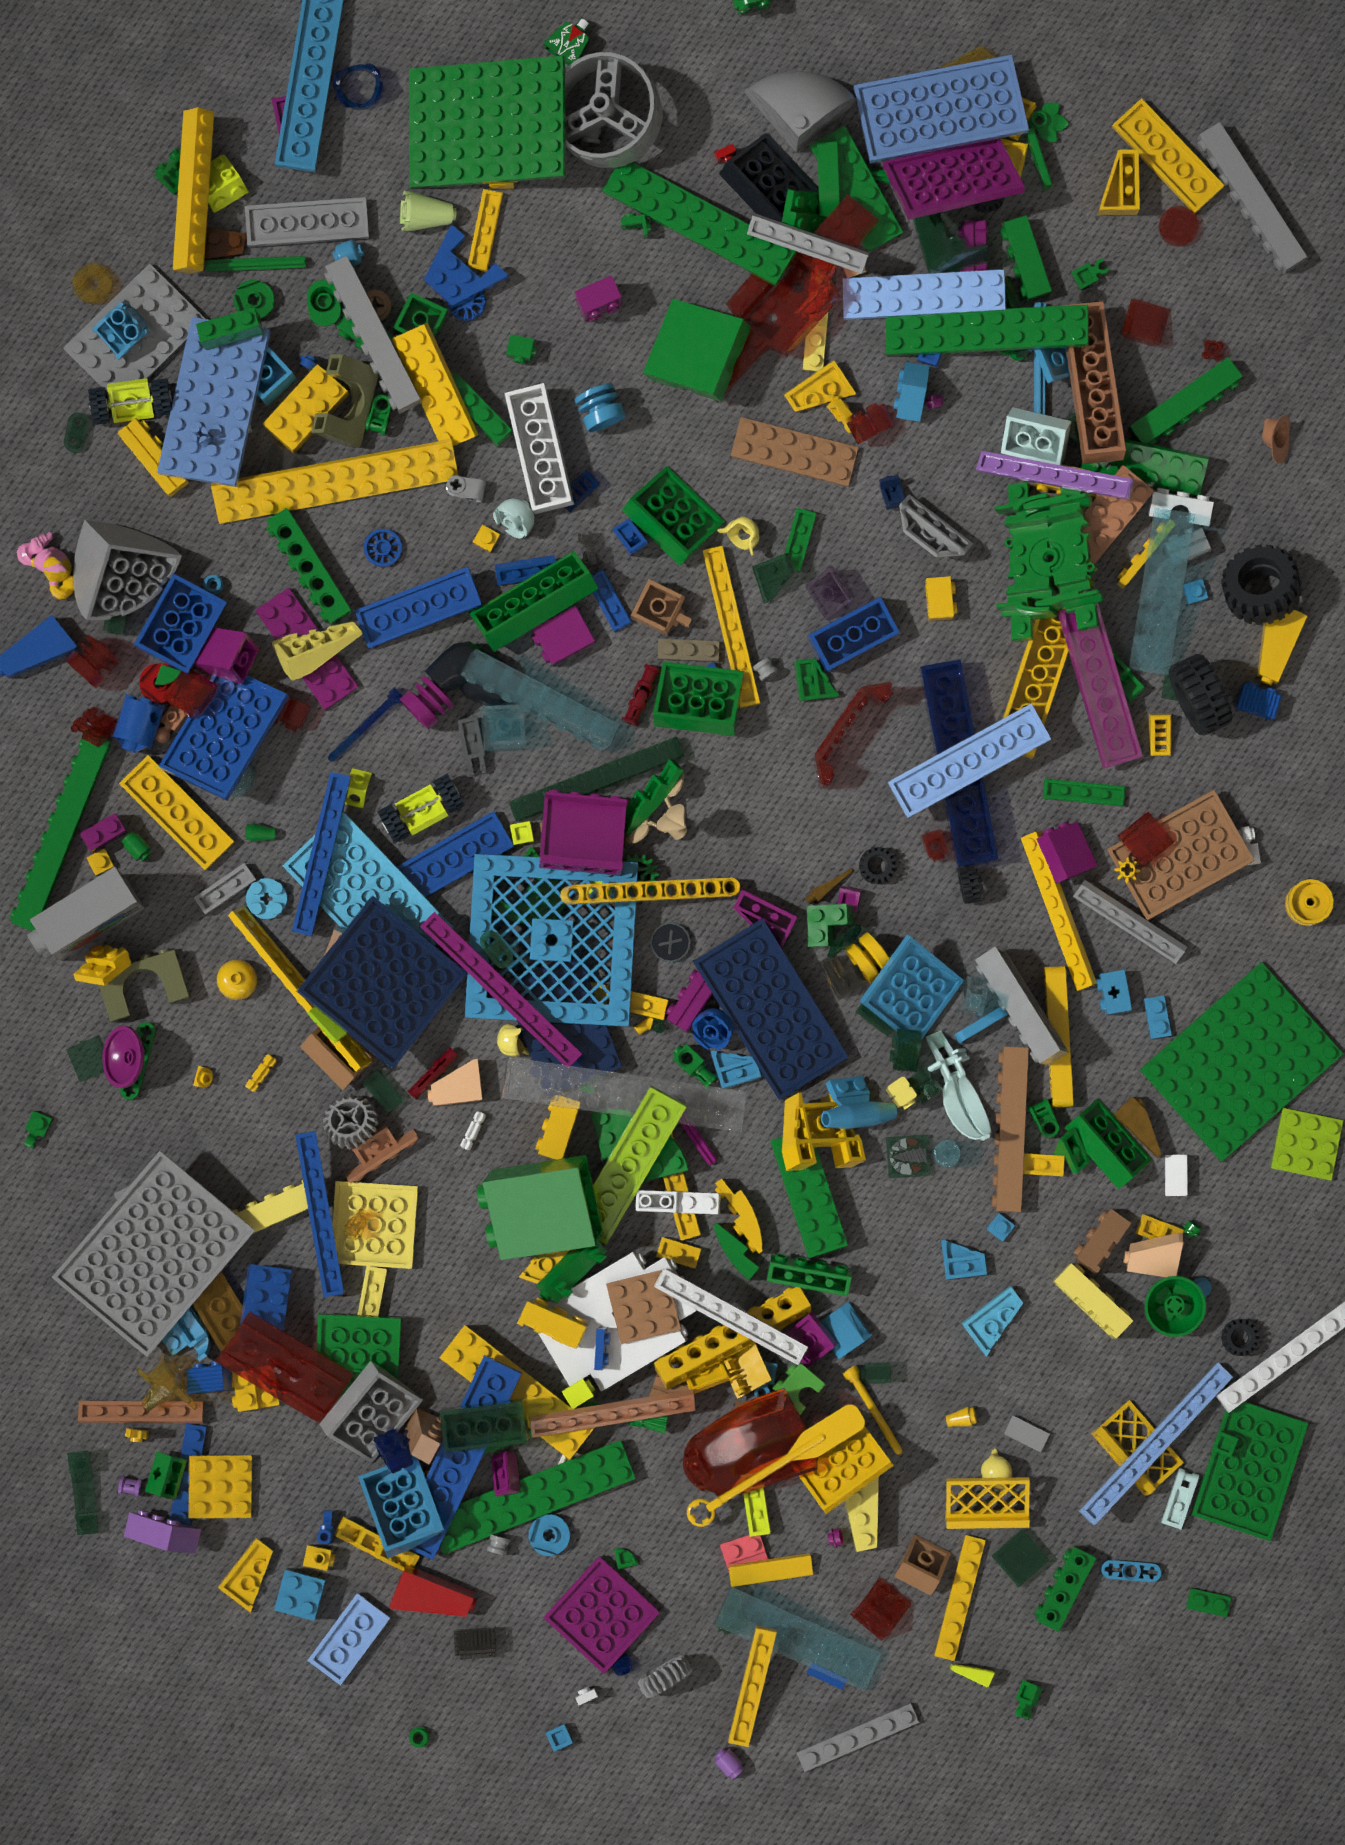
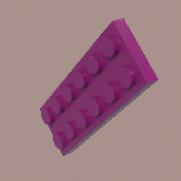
[255,587,358,710]

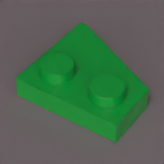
[794,658,839,702]

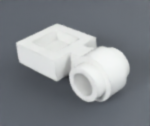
[1238,826,1261,866]

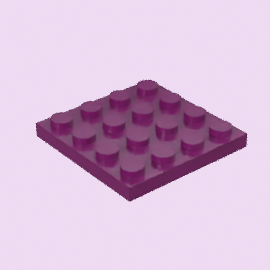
[543,1556,660,1674]

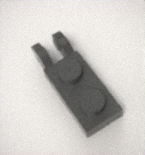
[457,716,487,776]

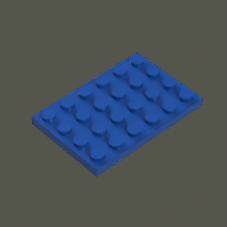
[159,675,289,801]

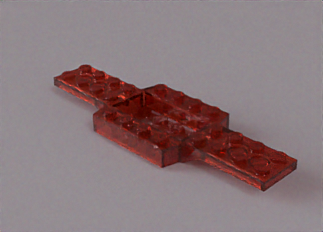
[714,195,879,403]

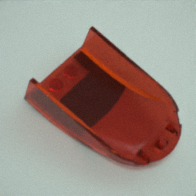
[683,1388,818,1496]

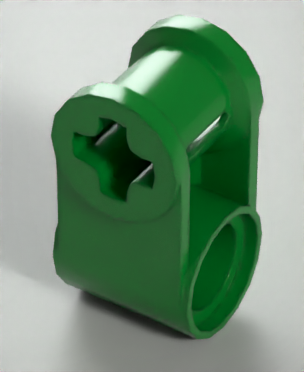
[365,395,392,436]
[1027,1098,1059,1139]

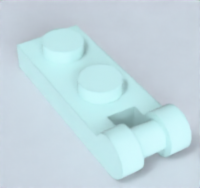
[1161,1468,1199,1530]

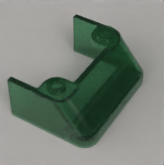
[912,212,988,274]

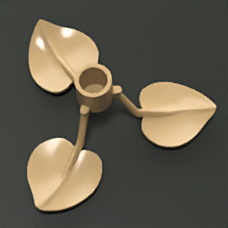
[623,773,687,845]

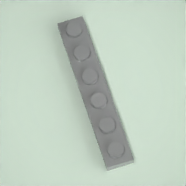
[747,213,869,274]
[1073,880,1187,964]
[796,1703,919,1772]

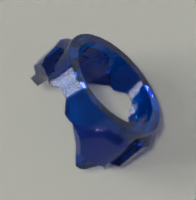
[333,63,384,110]

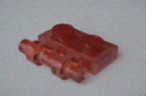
[70,707,117,747]

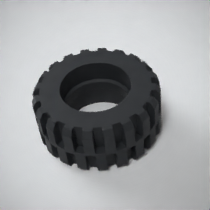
[1221,545,1302,625]
[1168,654,1233,735]

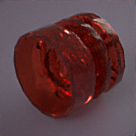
[64,635,120,689]

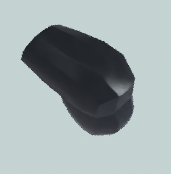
[424,641,517,708]

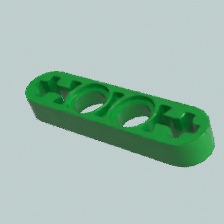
[120,1022,156,1100]

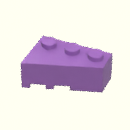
[124,1510,201,1554]

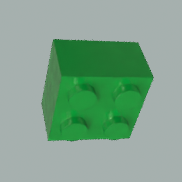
[393,292,448,340]

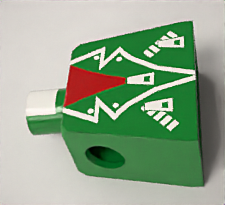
[543,18,590,66]

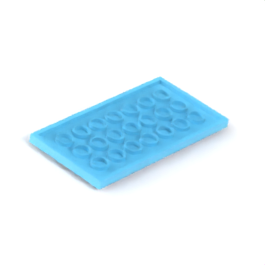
[283,811,454,946]

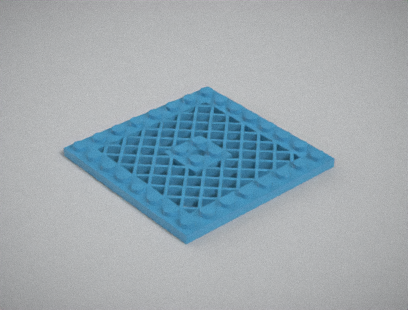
[465,854,639,1027]

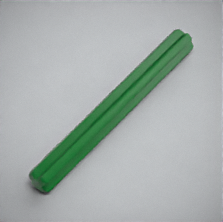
[206,256,306,272]

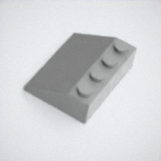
[319,1361,423,1463]

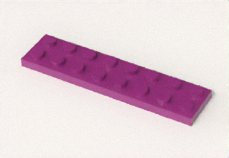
[1057,603,1143,768]

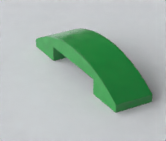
[817,141,840,223]

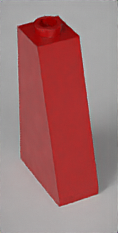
[389,1565,477,1617]

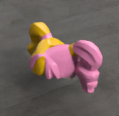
[17,531,74,600]

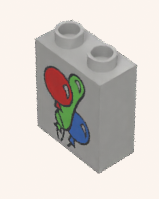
[27,867,145,961]

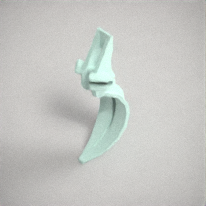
[925,1031,992,1141]

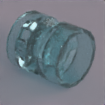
[932,1140,960,1168]

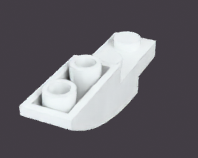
[636,1190,721,1214]

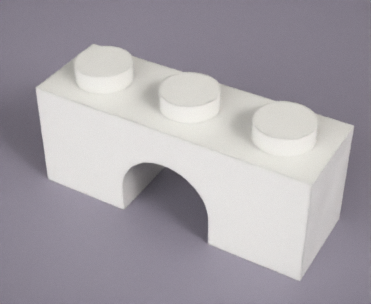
[1148,488,1214,526]

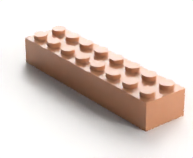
[1063,301,1126,464]

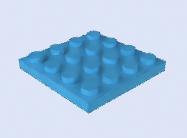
[859,935,964,1047]

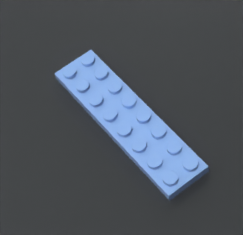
[843,270,1006,320]
[888,704,1051,819]

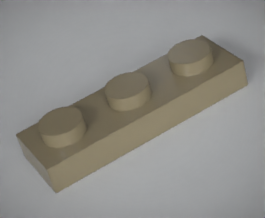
[657,639,719,662]

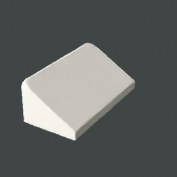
[1165,1155,1187,1196]

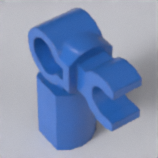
[317,1510,334,1544]

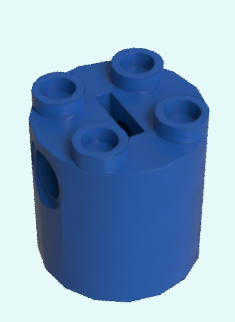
[113,694,165,753]

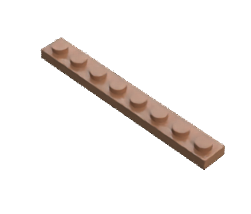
[529,1390,695,1438]

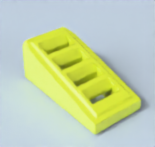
[950,1664,995,1687]

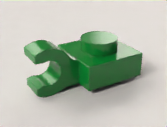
[24,1111,52,1149]
[1015,1680,1042,1720]

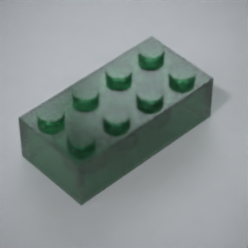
[439,1398,530,1453]

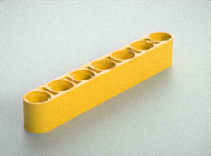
[1044,966,1073,1108]

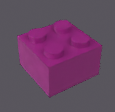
[574,275,622,322]

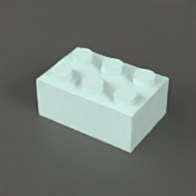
[1001,408,1071,465]

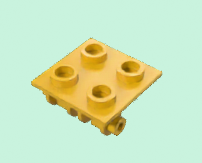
[722,1343,772,1399]

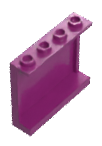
[539,790,628,876]

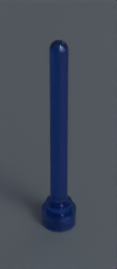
[328,687,402,762]

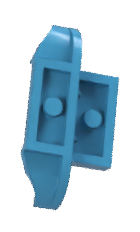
[162,1305,210,1362]

